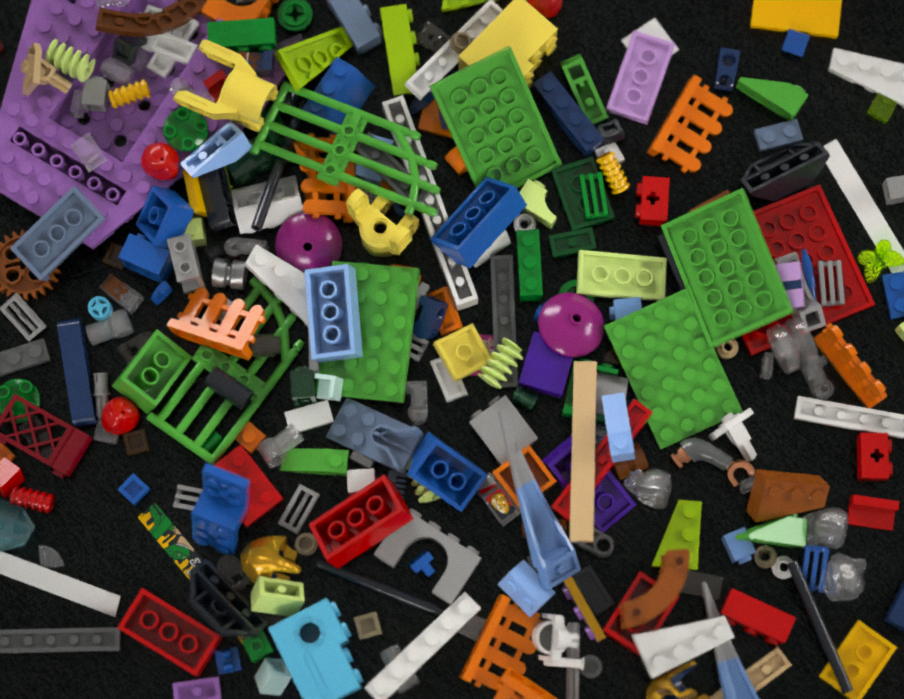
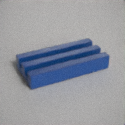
[802,545,829,593]

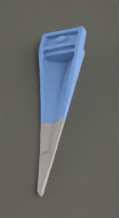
[497,409,581,590]
[701,582,759,699]

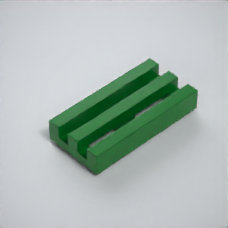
[579,172,608,219]

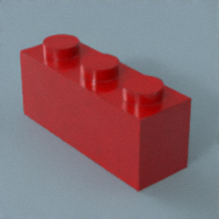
[719,588,796,646]

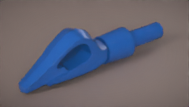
[801,249,817,301]

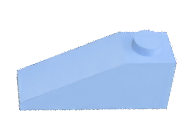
[180,121,252,178]
[602,392,635,463]

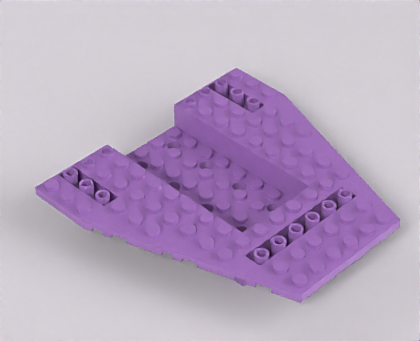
[0,0,286,249]

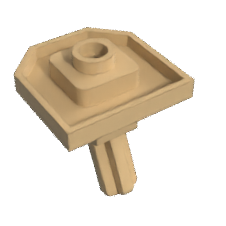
[21,43,72,96]

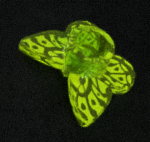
[858,239,904,283]

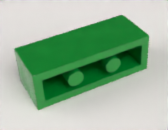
[207,17,277,53]
[516,229,543,302]

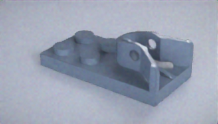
[10,186,107,281]
[326,398,425,475]

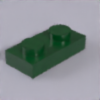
[548,227,597,259]

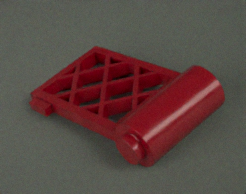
[0,393,93,479]

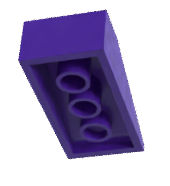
[541,435,636,533]

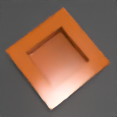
[235,421,266,454]

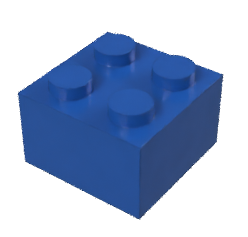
[135,185,194,248]
[118,233,174,283]

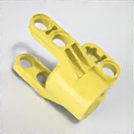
[173,39,278,132]
[346,188,419,258]

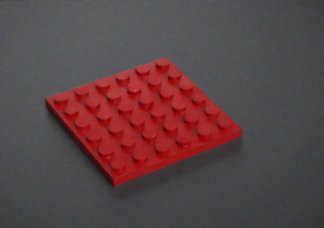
[742,184,875,356]

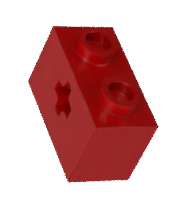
[635,176,670,226]
[856,433,893,481]

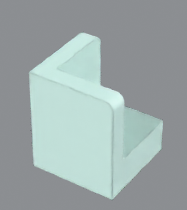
[314,373,344,401]
[255,658,292,695]

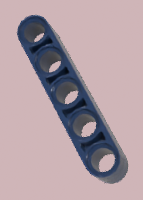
[57,318,98,428]

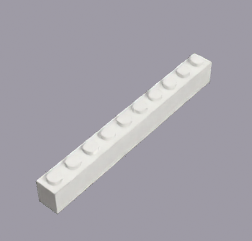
[382,95,478,311]

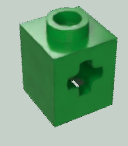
[242,630,275,663]

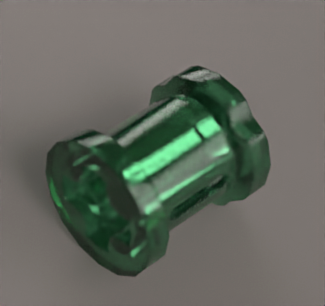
[510,385,539,413]

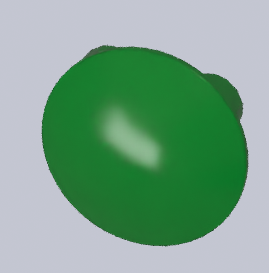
[163,107,208,152]
[0,379,40,423]

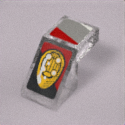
[476,472,521,526]

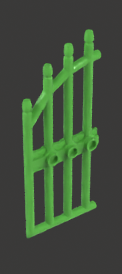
[250,80,441,217]
[147,277,304,466]

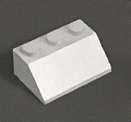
[231,175,303,234]

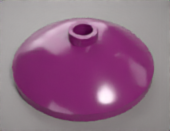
[275,212,342,273]
[538,293,604,358]

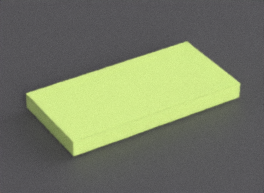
[576,250,667,302]

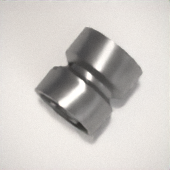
[212,258,248,290]

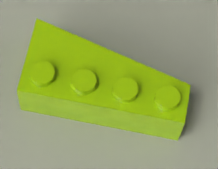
[380,4,420,97]

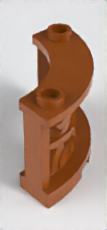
[619,549,690,629]

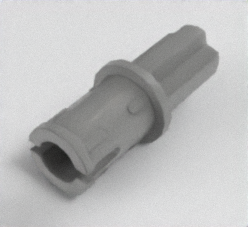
[93,373,111,418]

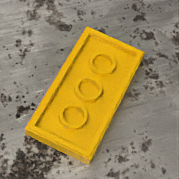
[750,0,842,39]

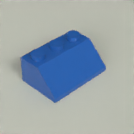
[302,57,375,135]
[407,432,488,512]

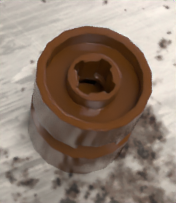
[612,441,649,481]

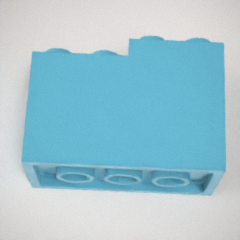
[268,598,364,699]

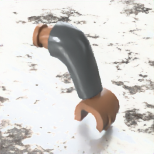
[671,438,755,487]

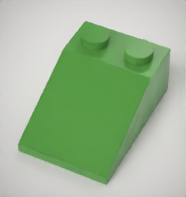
[112,329,192,414]

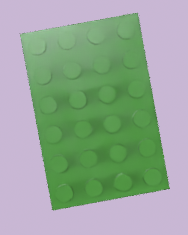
[429,46,562,188]
[661,188,795,349]
[315,261,420,403]
[603,289,743,449]

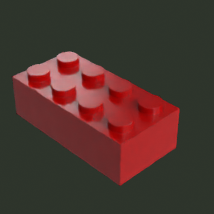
[309,474,414,569]
[117,588,224,677]

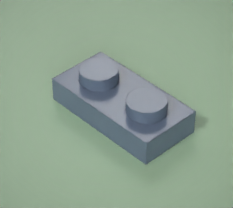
[754,119,803,152]

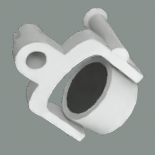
[531,613,585,671]

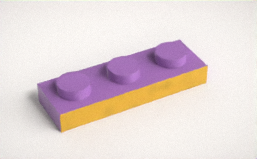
[561,576,606,643]

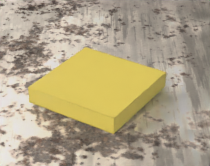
[433,323,493,383]

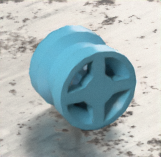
[88,296,113,322]

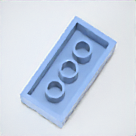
[305,264,363,363]

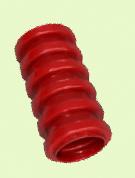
[10,485,54,514]

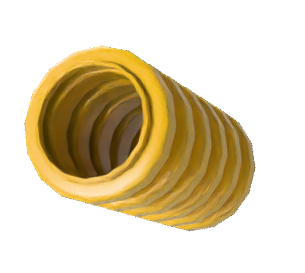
[108,79,151,109]
[596,151,630,194]

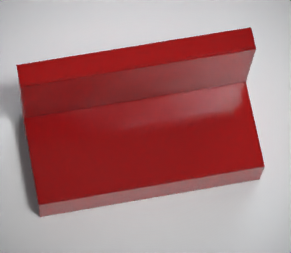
[847,495,899,531]

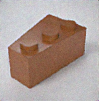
[746,469,830,522]

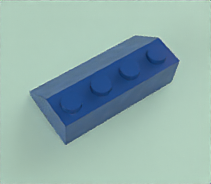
[430,177,527,268]

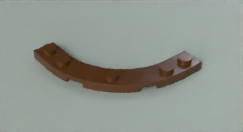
[95,0,207,37]

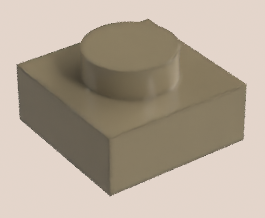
[354,611,382,640]

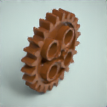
[0,229,62,302]

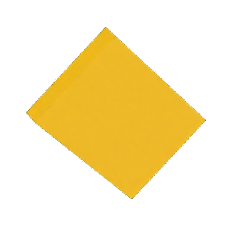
[818,620,897,699]

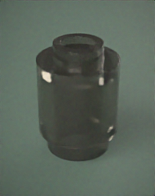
[248,334,281,357]

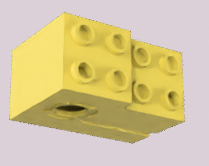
[458,0,558,88]

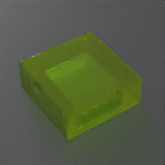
[867,92,897,123]

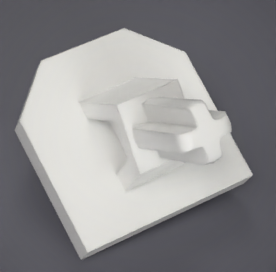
[708,408,757,462]

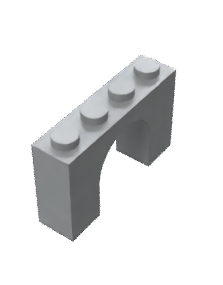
[374,508,481,605]

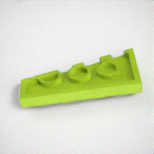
[274,26,353,92]

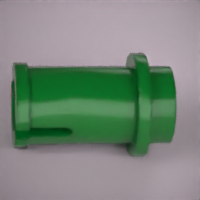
[201,431,223,453]

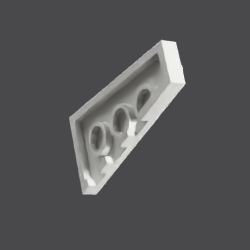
[828,48,904,108]
[244,244,309,328]
[631,616,735,678]

